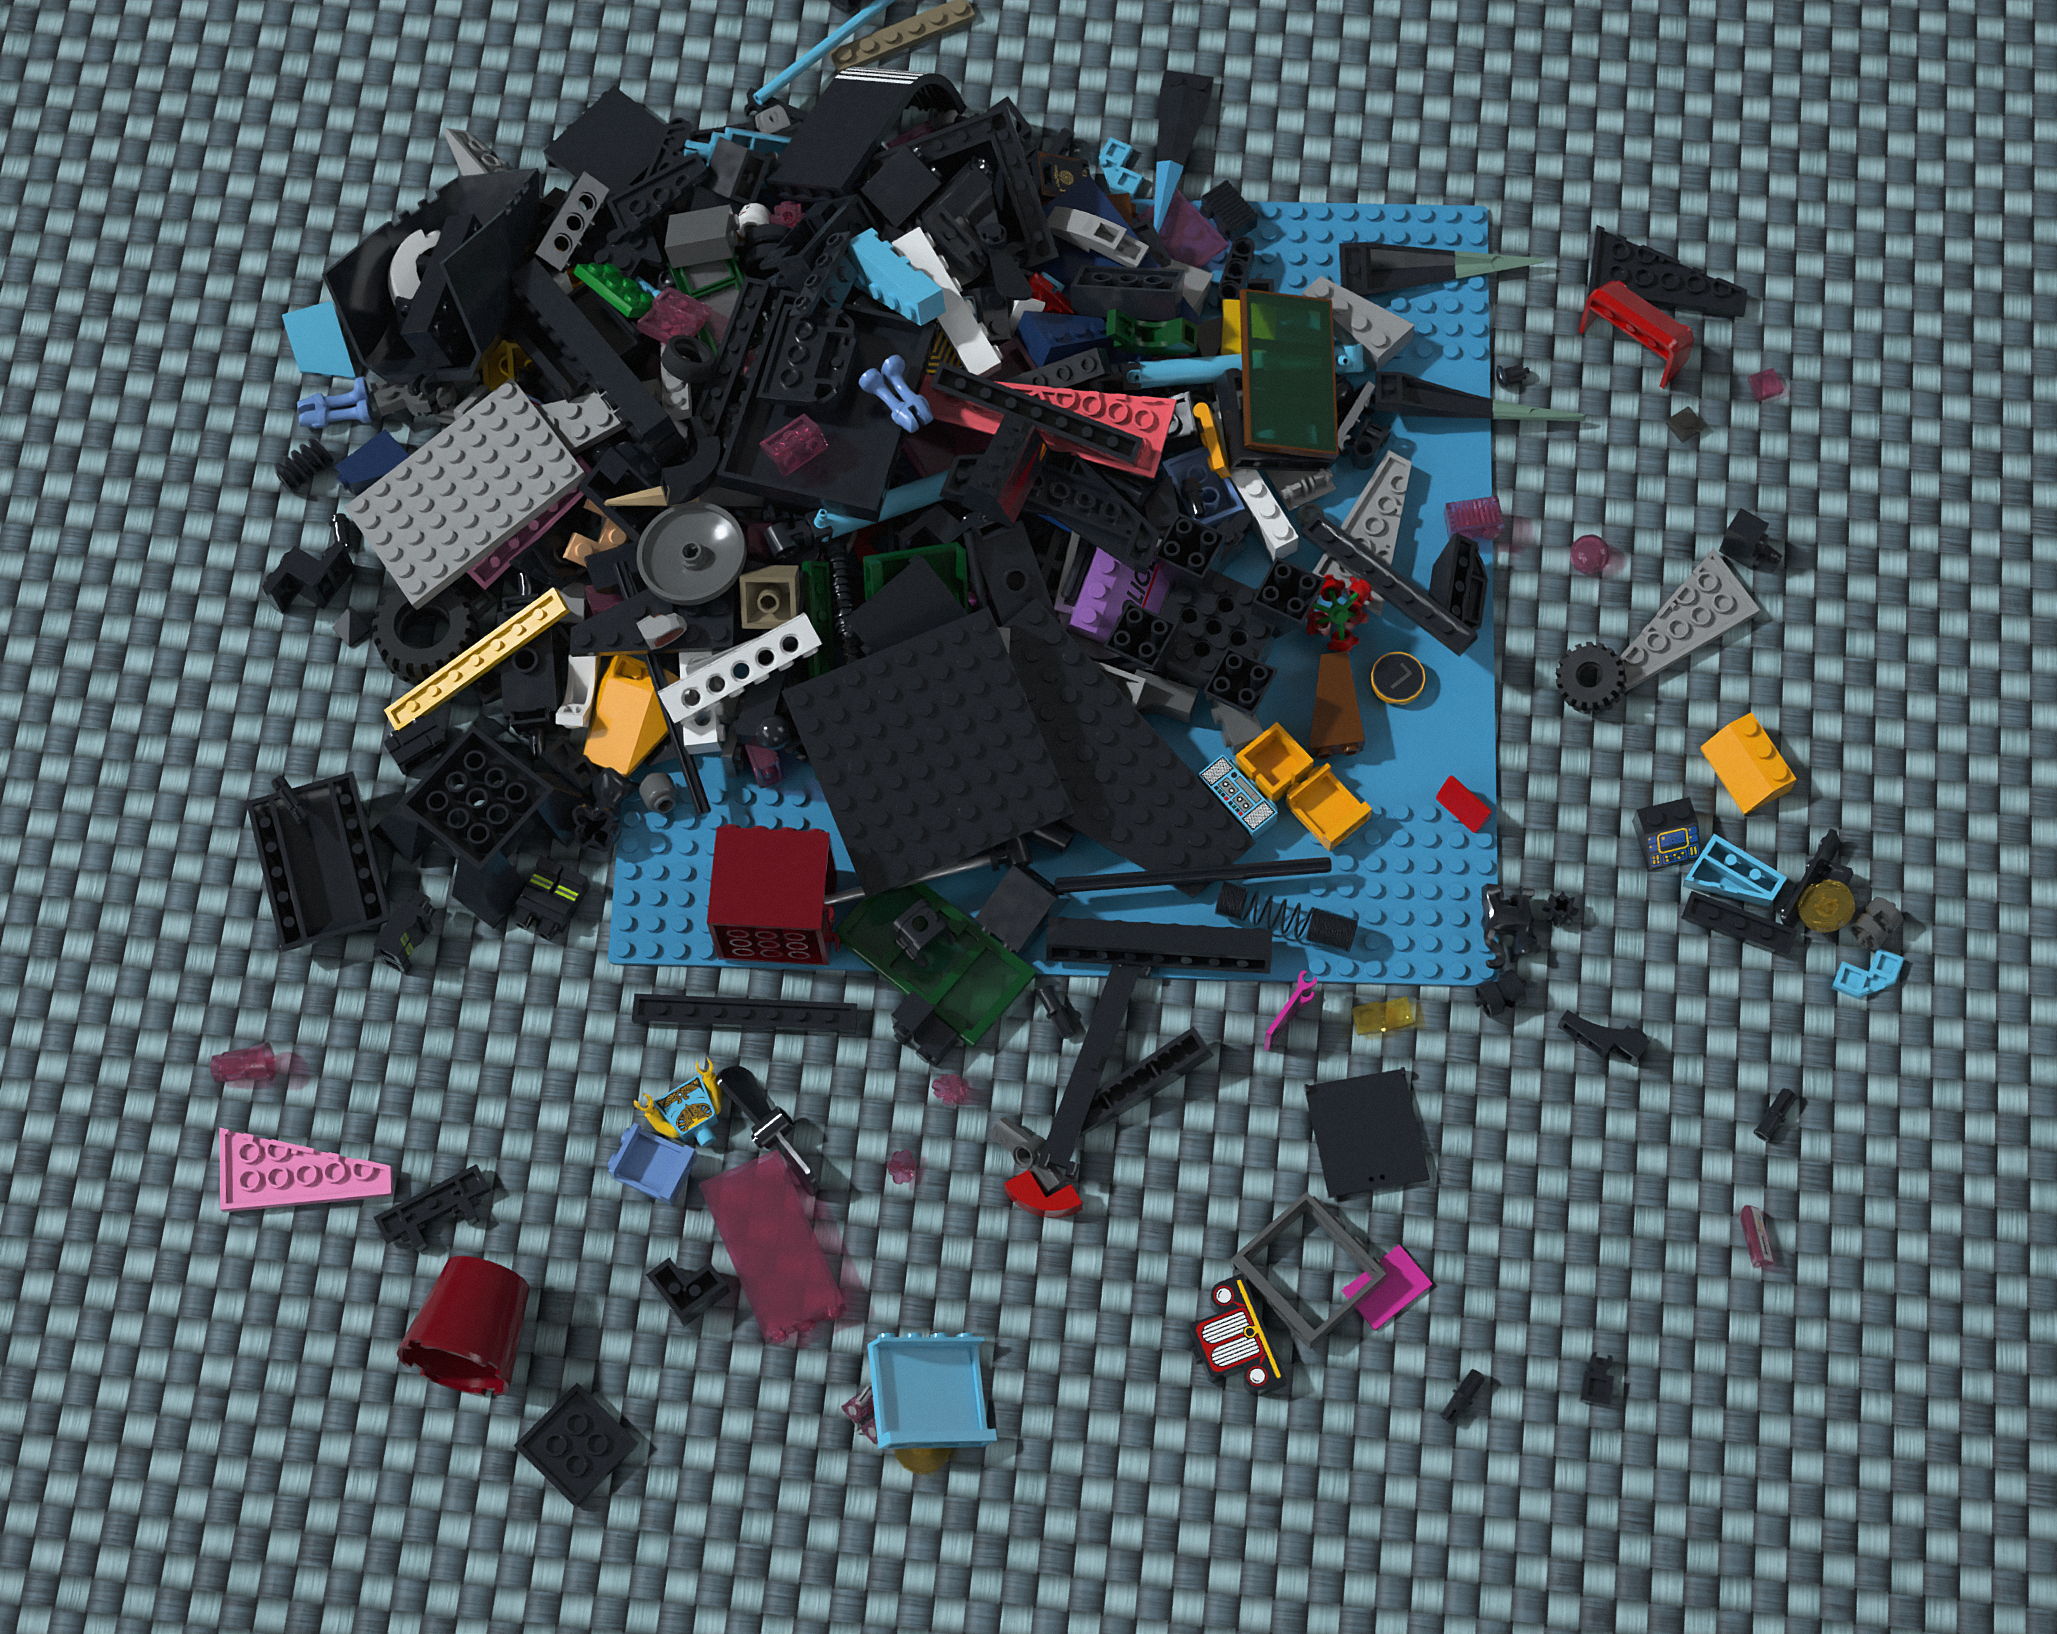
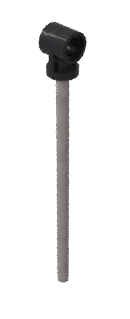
[824,835,1033,905]

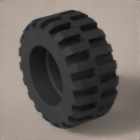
[372,586,480,685]

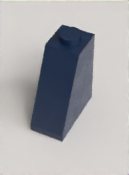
[335,429,409,496]

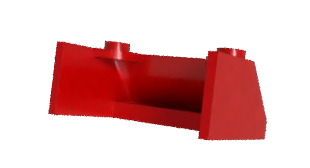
[1579,281,1694,389]

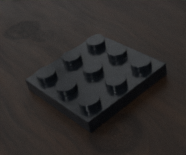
[514,1383,639,1508]

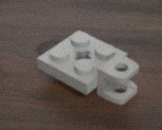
[755,105,801,170]

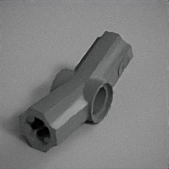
[990,1117,1065,1194]

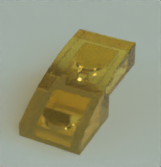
[1351,996,1415,1036]

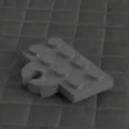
[370,373,481,417]

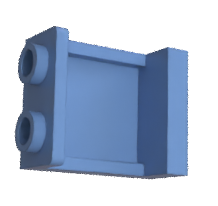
[607,1122,698,1206]

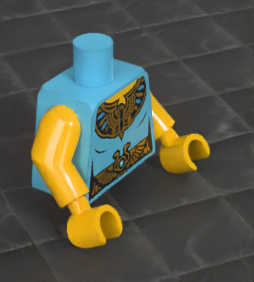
[634,1057,722,1148]

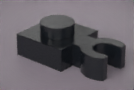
[1579,1352,1614,1407]

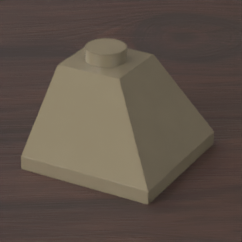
[740,565,800,629]

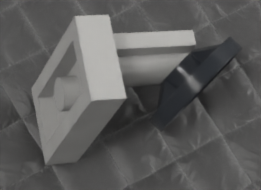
[424,385,490,424]

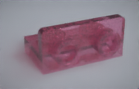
[759,414,828,476]

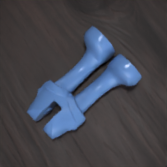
[859,355,933,433]
[297,377,373,428]

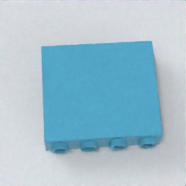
[868,1333,997,1449]

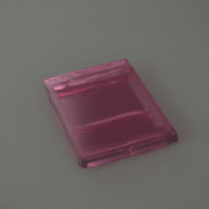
[1137,188,1229,268]

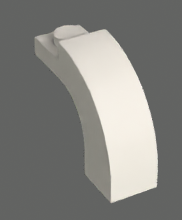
[388,229,441,307]
[556,654,601,729]

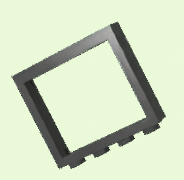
[1231,1191,1387,1350]

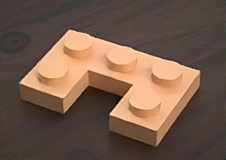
[563,498,630,568]

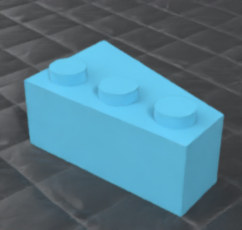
[1683,834,1787,907]

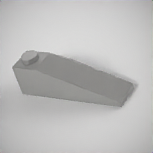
[444,128,509,176]

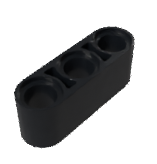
[1217,236,1255,312]

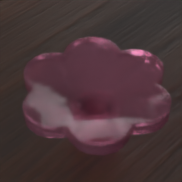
[887,1149,916,1185]

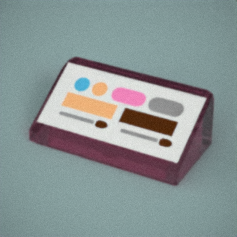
[1739,1205,1774,1268]

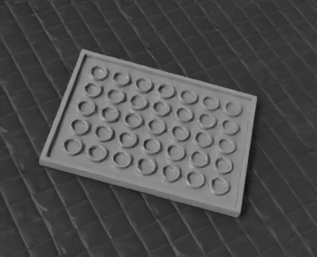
[345,377,587,610]

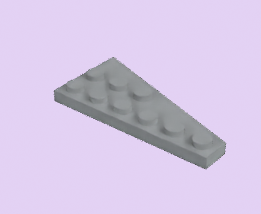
[535,378,662,456]
[1312,450,1412,616]
[1619,548,1760,692]

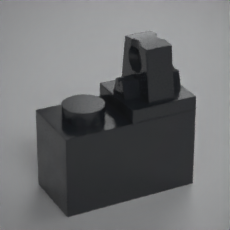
[1719,508,1782,572]

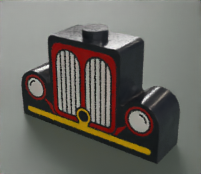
[1190,1273,1287,1396]

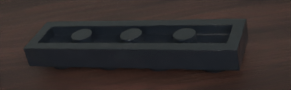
[1681,891,1798,958]

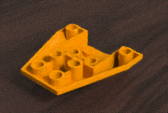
[584,655,680,777]

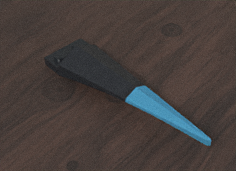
[1154,70,1214,235]

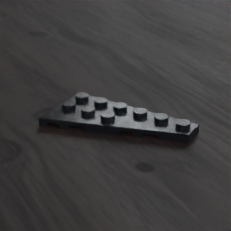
[1587,225,1747,317]

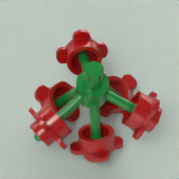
[1306,574,1374,652]

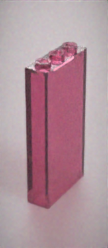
[699,1149,846,1345]

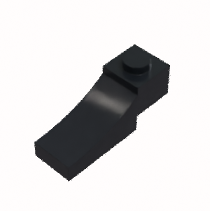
[1558,1010,1651,1067]

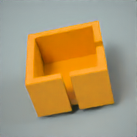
[1235,722,1314,803]

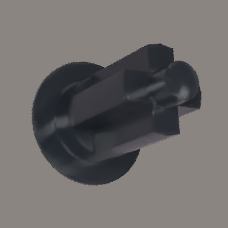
[1496,364,1530,389]

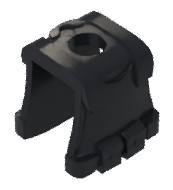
[891,898,955,969]

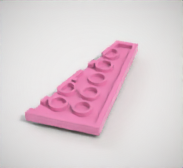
[219,1127,393,1213]

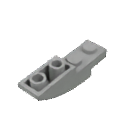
[1047,206,1149,268]

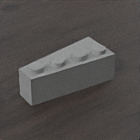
[1302,276,1415,372]

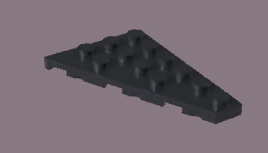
[570,580,737,657]

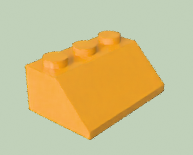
[1700,712,1796,815]

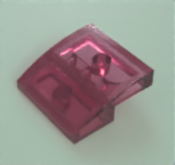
[637,286,712,344]

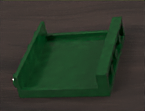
[863,542,972,614]

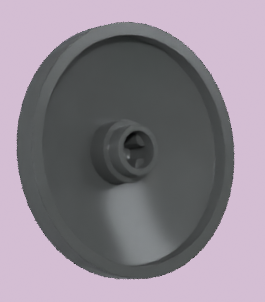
[637,502,747,605]

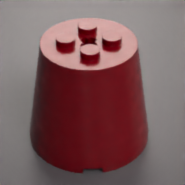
[397,1256,530,1396]

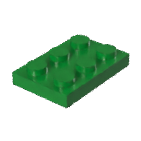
[573,263,663,318]

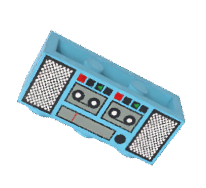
[1198,754,1278,841]

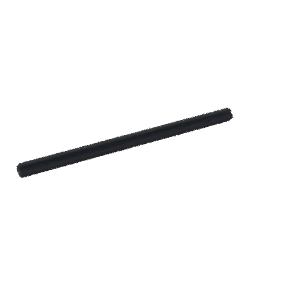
[613,561,711,816]
[1055,857,1332,893]

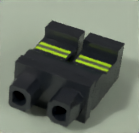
[514,855,590,941]
[373,890,436,975]

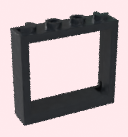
[1216,368,1337,472]

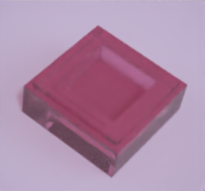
[1748,368,1784,402]

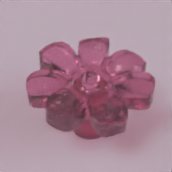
[932,1074,967,1106]

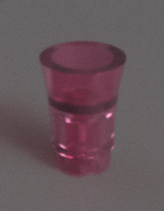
[210,1042,275,1083]

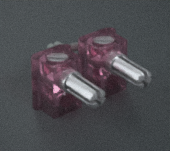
[842,1384,878,1444]

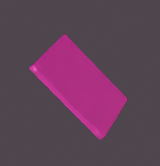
[1342,1245,1432,1331]

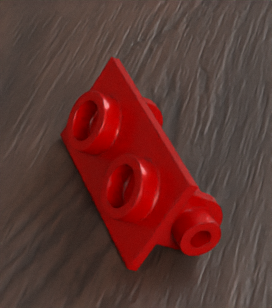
[1029,272,1074,315]

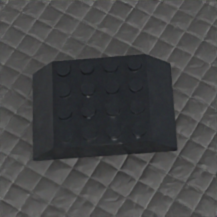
[246,771,391,953]

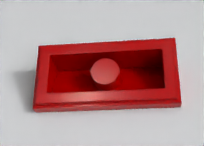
[1436,775,1491,833]

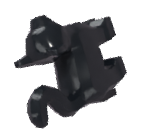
[1481,883,1541,970]

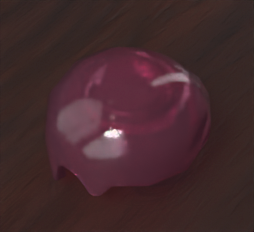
[1570,534,1611,574]

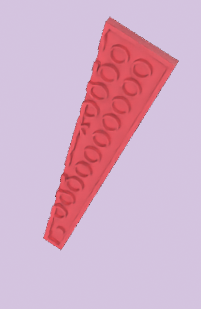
[913,375,1177,479]

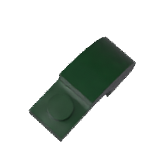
[1106,309,1198,356]

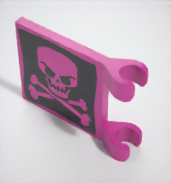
[1264,970,1317,1052]

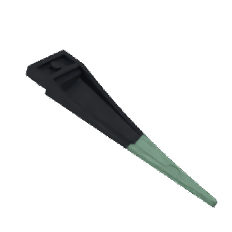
[1339,242,1545,296]
[1375,371,1585,421]

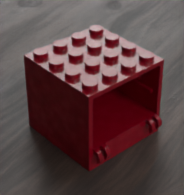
[707,824,841,966]

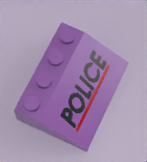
[1066,547,1169,644]

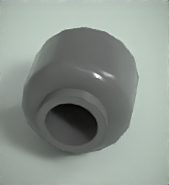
[639,773,679,813]

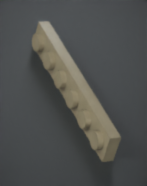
[828,0,976,74]

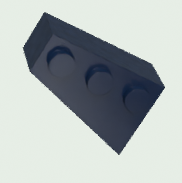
[1014,311,1113,368]

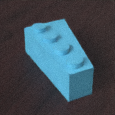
[848,228,946,326]

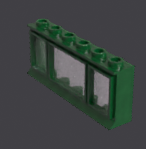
[667,250,767,404]

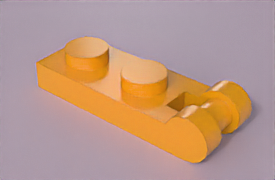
[1193,403,1232,479]

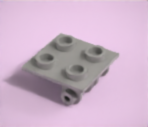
[1265,468,1336,512]

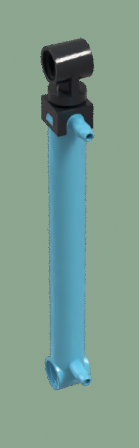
[1079,344,1364,393]
[764,469,950,560]

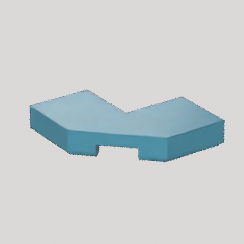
[1099,137,1144,199]
[1831,948,1905,999]

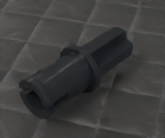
[1036,985,1076,1039]
[1753,1088,1797,1142]
[1439,1369,1485,1426]

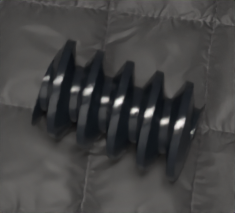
[274,437,334,493]

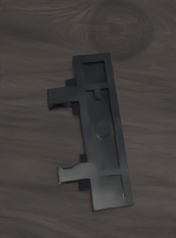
[374,1164,490,1253]

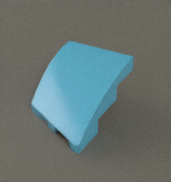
[282,300,356,380]

